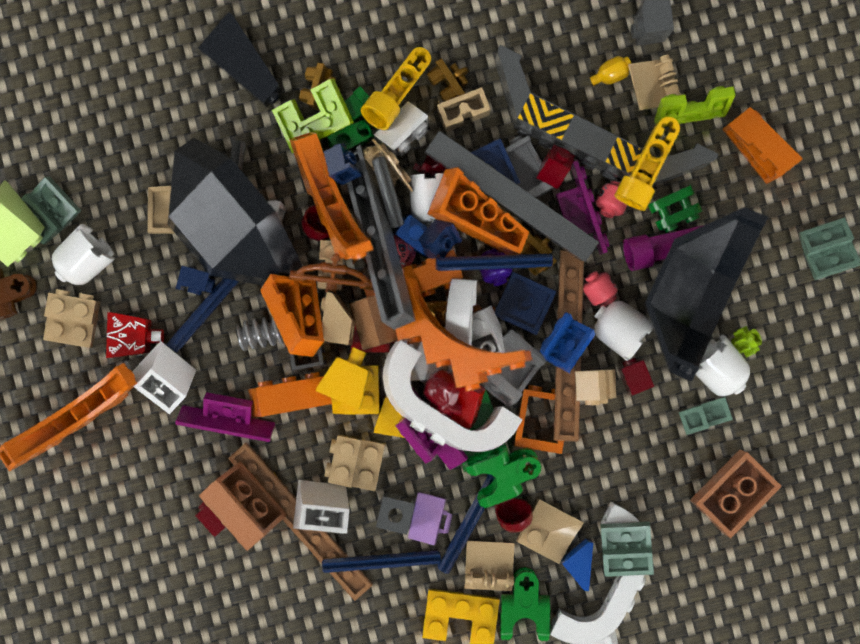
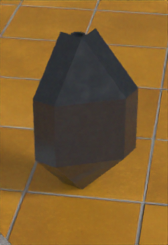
[167,138,303,286]
[645,207,768,382]

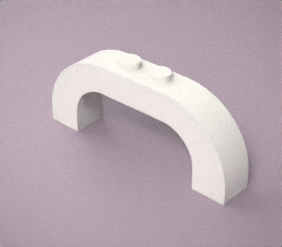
[383,340,523,452]
[550,502,646,644]

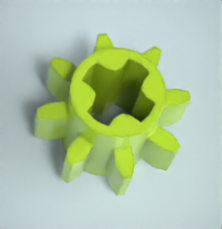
[731,326,762,357]

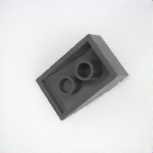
[631,0,674,46]

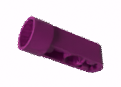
[623,225,704,271]

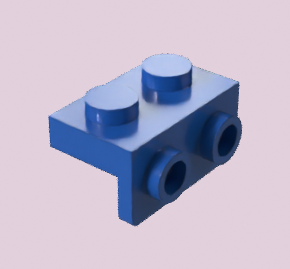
[540,312,596,373]

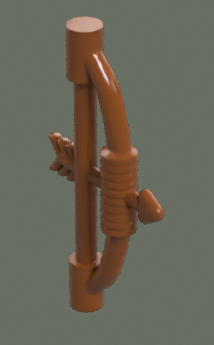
[289,254,374,294]

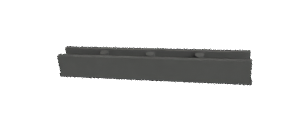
[425,131,599,262]
[347,145,416,330]

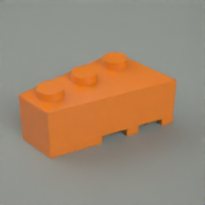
[722,107,803,184]
[260,274,324,357]
[248,372,332,417]

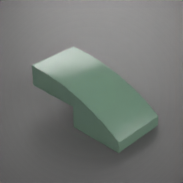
[679,396,733,435]

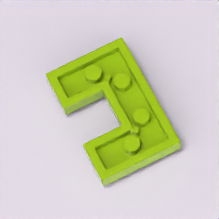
[272,79,354,154]
[654,86,735,127]

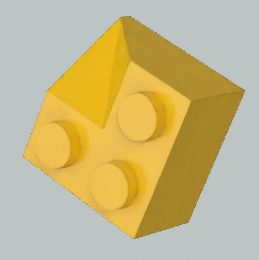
[331,365,380,415]

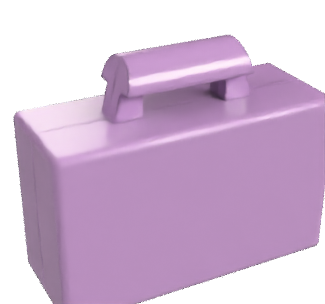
[408,492,453,545]

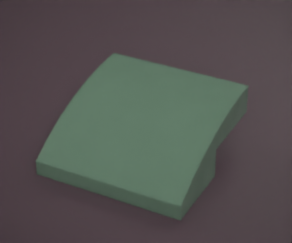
[21,176,82,245]
[799,218,860,281]
[601,522,654,577]

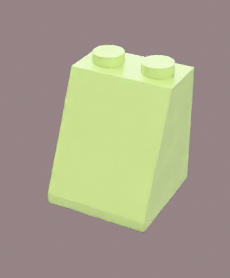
[0,180,45,267]

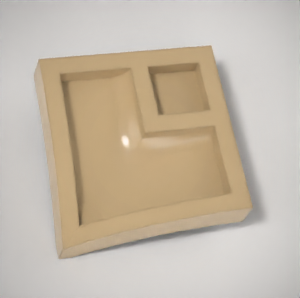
[148,186,175,234]
[516,499,584,564]

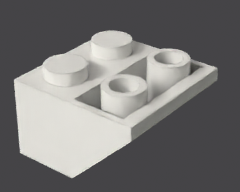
[374,102,428,158]
[444,305,505,353]
[132,341,196,414]
[293,480,349,534]

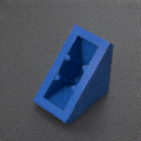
[561,538,593,591]

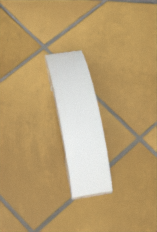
[445,278,477,372]

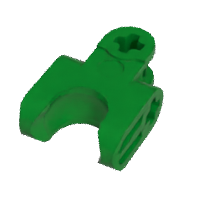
[464,446,542,508]
[500,567,550,641]

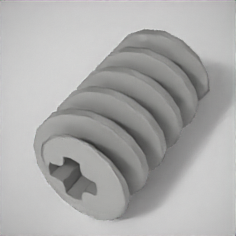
[237,317,285,351]

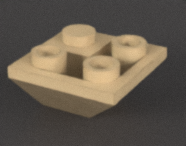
[321,292,355,345]

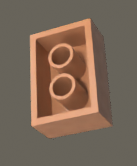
[690,450,782,538]
[199,461,287,551]

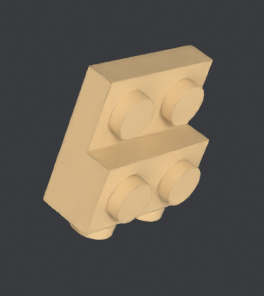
[43,289,101,348]
[325,434,385,491]

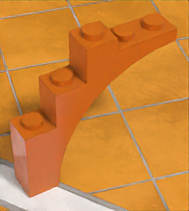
[289,131,373,260]
[395,277,532,391]
[0,363,137,472]

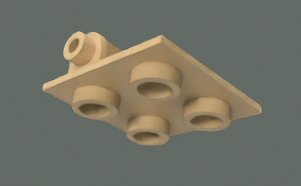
[628,55,682,110]
[363,139,413,192]
[464,541,514,591]

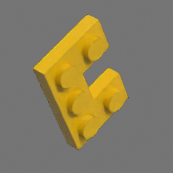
[422,589,500,644]

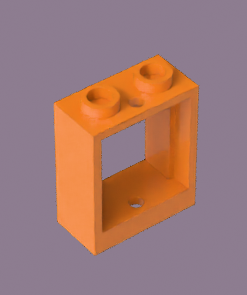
[513,385,564,454]

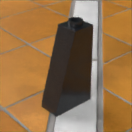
[198,12,282,108]

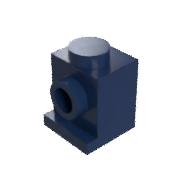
[324,143,362,185]
[419,219,462,259]
[175,266,215,295]

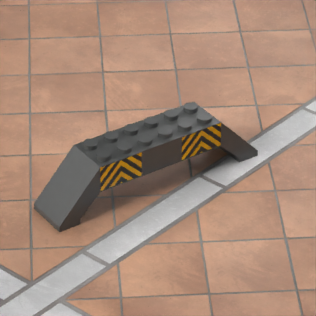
[495,45,719,187]

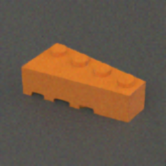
[427,167,529,255]
[364,249,463,298]

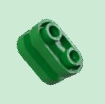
[648,185,702,233]

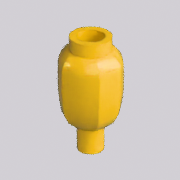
[589,56,632,86]

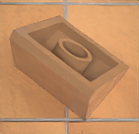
[350,296,398,350]

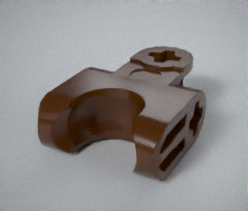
[0,268,38,321]

